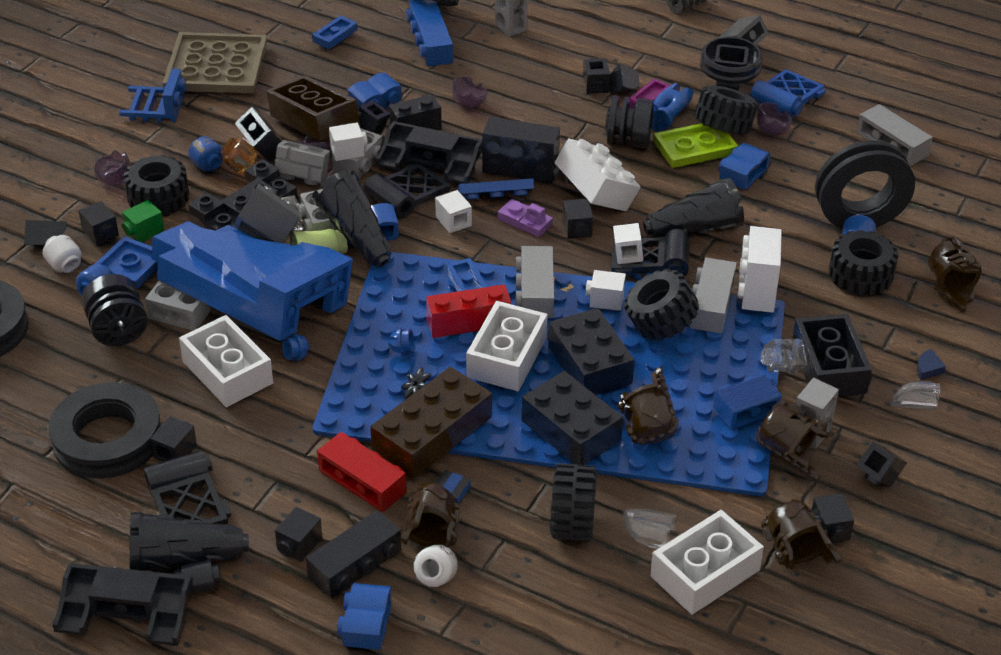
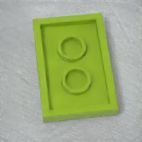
[653,123,738,168]

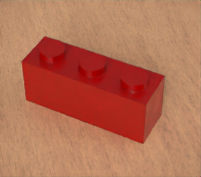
[426,284,511,338]
[317,432,407,513]

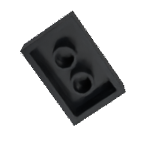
[482,117,560,183]
[548,308,635,395]
[792,314,872,397]
[521,371,623,465]

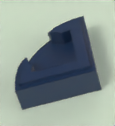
[917,349,946,380]

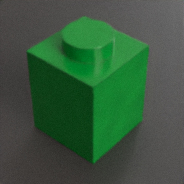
[122,200,164,242]

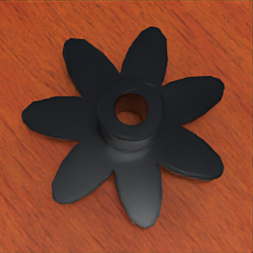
[401,368,431,400]

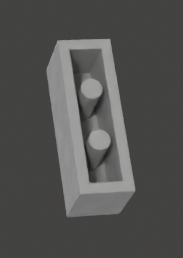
[857,104,933,166]
[516,246,554,318]
[690,257,737,334]

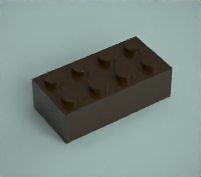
[266,76,360,142]
[370,366,492,479]

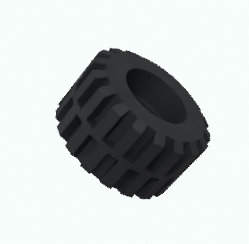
[694,86,759,134]
[124,155,190,216]
[829,230,898,295]
[624,269,699,341]
[550,463,597,542]

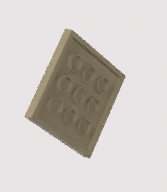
[163,32,267,94]

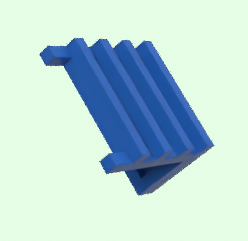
[119,69,186,122]

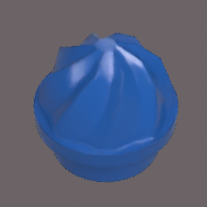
[388,327,415,355]
[282,334,310,361]

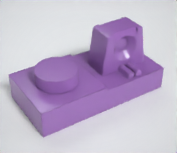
[498,199,553,237]

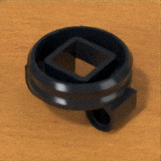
[700,37,763,91]

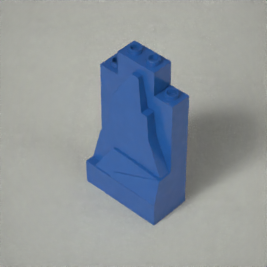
[151,221,353,341]

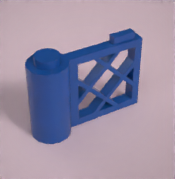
[750,69,826,118]

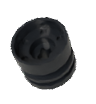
[605,95,654,150]
[81,274,148,346]

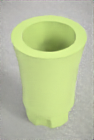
[290,229,348,254]

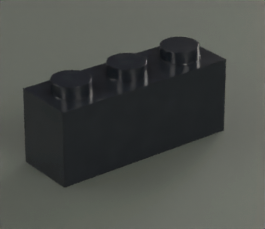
[306,510,402,598]

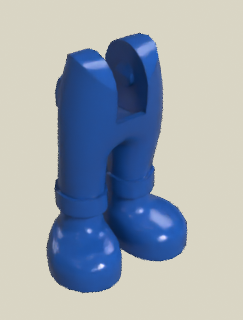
[633,83,694,132]

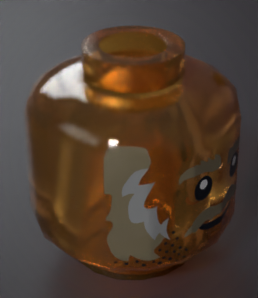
[221,137,258,173]

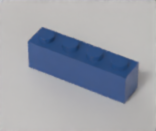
[406,0,453,66]

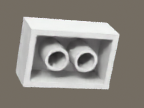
[554,138,641,211]
[737,226,781,313]
[466,301,548,391]
[179,315,273,407]
[650,510,764,615]

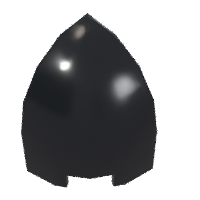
[609,63,639,94]
[24,220,67,246]

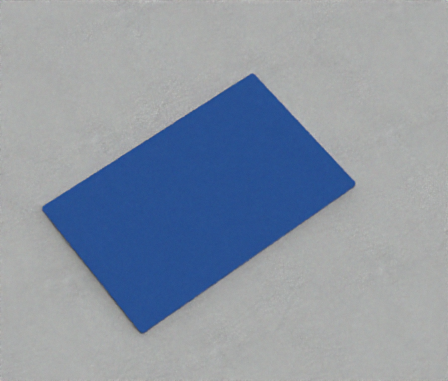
[313,252,785,496]

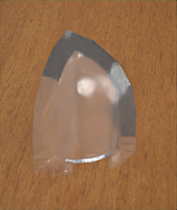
[891,381,941,410]
[624,509,677,549]

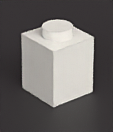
[329,123,368,161]
[435,190,472,233]
[613,223,643,264]
[585,270,626,311]

